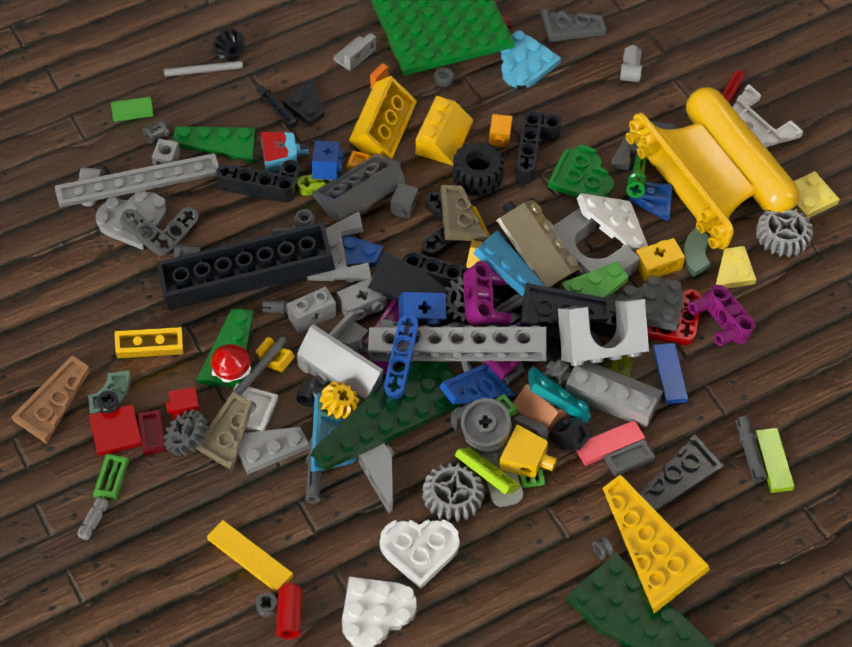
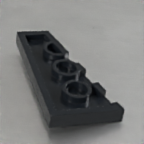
[520,283,611,326]
[640,433,724,512]

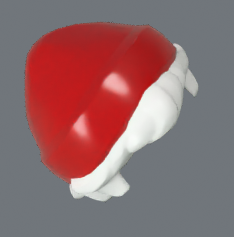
[211,344,251,382]

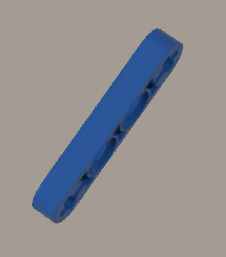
[384,315,419,399]

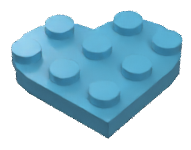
[500,31,561,87]

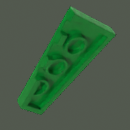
[173,126,256,164]
[197,309,254,387]

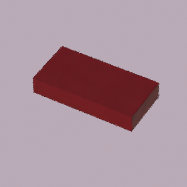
[138,409,166,455]

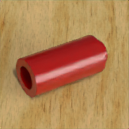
[276,583,302,639]

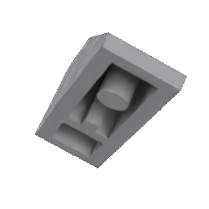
[357,443,394,513]

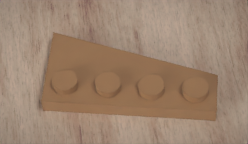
[12,355,90,444]

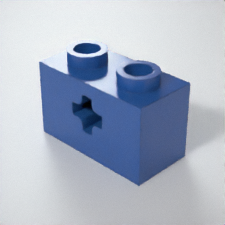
[312,141,343,180]
[398,292,446,326]

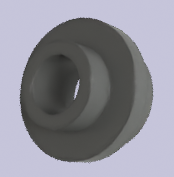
[294,209,315,226]

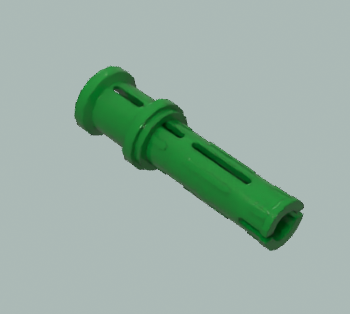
[626,155,647,198]

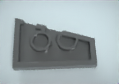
[541,9,606,42]

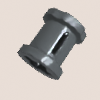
[143,120,169,145]

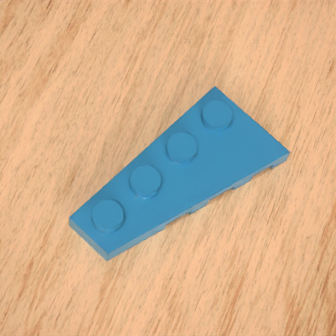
[473,230,544,296]

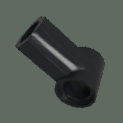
[296,377,325,407]

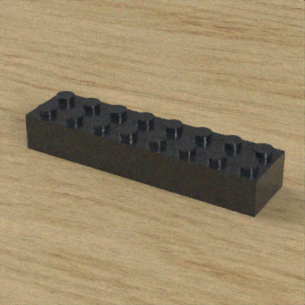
[157,222,335,311]

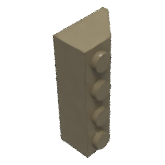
[496,200,580,288]

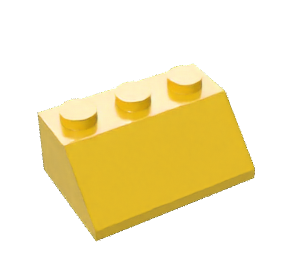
[415,96,473,165]

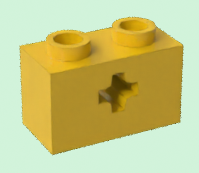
[635,238,685,282]

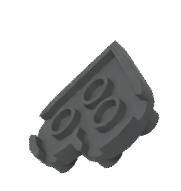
[616,276,683,331]

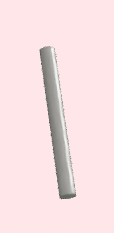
[164,61,243,77]

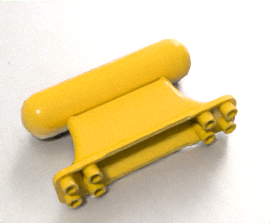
[626,87,800,250]

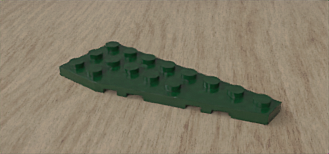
[312,361,468,471]
[565,553,716,647]

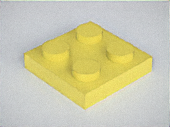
[794,171,840,218]

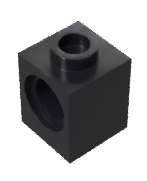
[550,418,592,451]

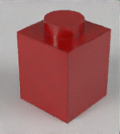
[166,387,199,420]

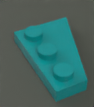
[528,366,591,424]

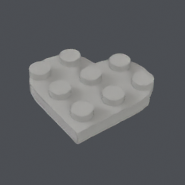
[95,190,166,250]

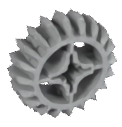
[756,208,813,258]
[422,462,484,523]

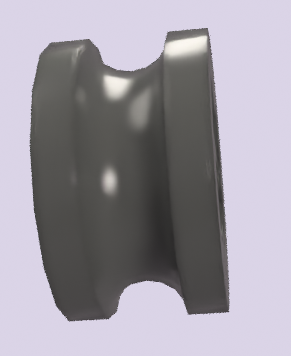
[592,536,613,560]
[256,592,278,617]

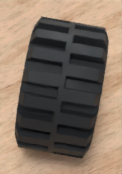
[452,141,504,197]

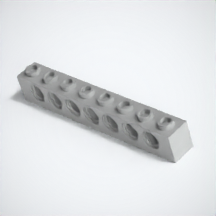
[368,325,547,361]

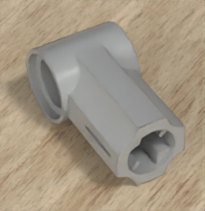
[620,45,642,82]

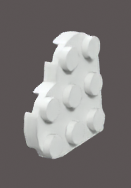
[380,520,460,589]
[342,577,417,647]

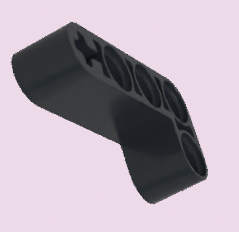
[516,112,562,185]
[216,160,300,203]

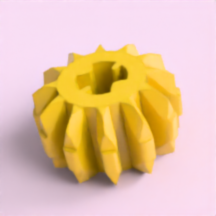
[319,381,359,420]

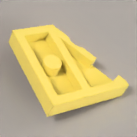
[716,246,756,288]

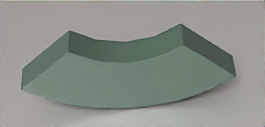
[684,228,710,277]
[88,370,131,415]

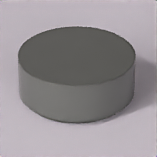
[434,68,454,87]

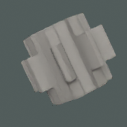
[543,360,572,387]

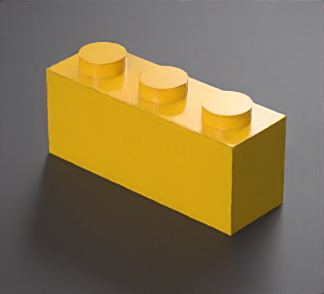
[115,327,184,359]

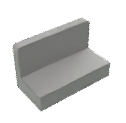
[334,33,376,71]
[329,311,369,344]

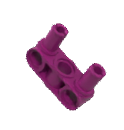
[463,261,511,327]
[688,285,756,346]

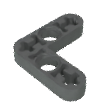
[120,207,198,256]

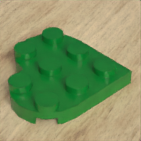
[547,144,614,198]

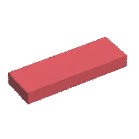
[576,420,645,466]

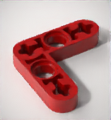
[647,289,701,346]

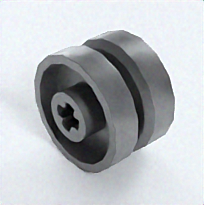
[461,398,513,454]

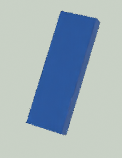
[653,343,688,404]

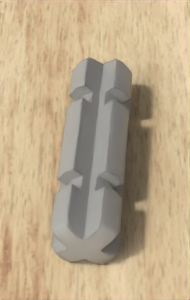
[77,497,108,541]

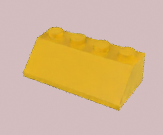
[349,76,417,159]

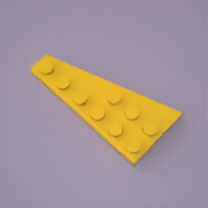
[603,475,710,613]

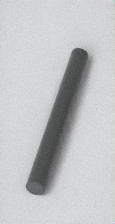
[226,336,288,401]

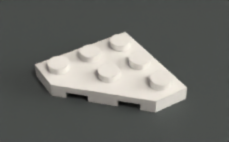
[577,193,648,253]

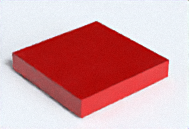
[89,405,142,456]

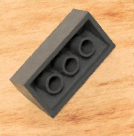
[312,153,406,222]

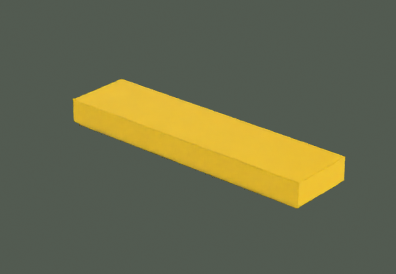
[207,520,293,593]

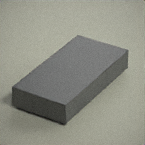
[604,439,655,477]

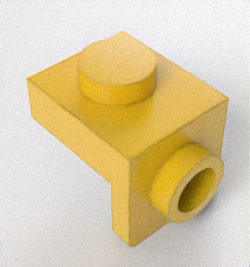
[256,337,295,372]

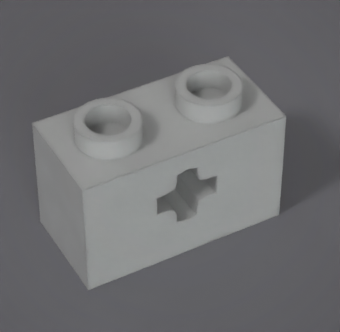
[337,277,387,320]
[287,286,336,334]

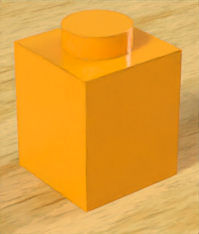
[489,114,512,148]

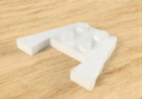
[733,85,803,147]

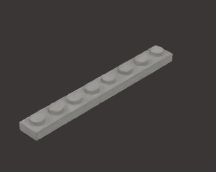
[55,153,219,208]

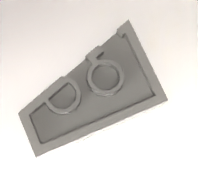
[238,427,309,475]

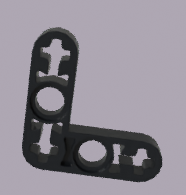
[422,191,460,258]

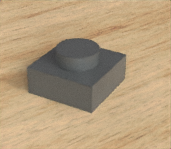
[451,403,470,431]

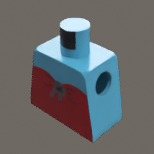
[261,132,309,173]

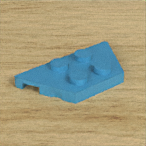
[311,393,357,472]

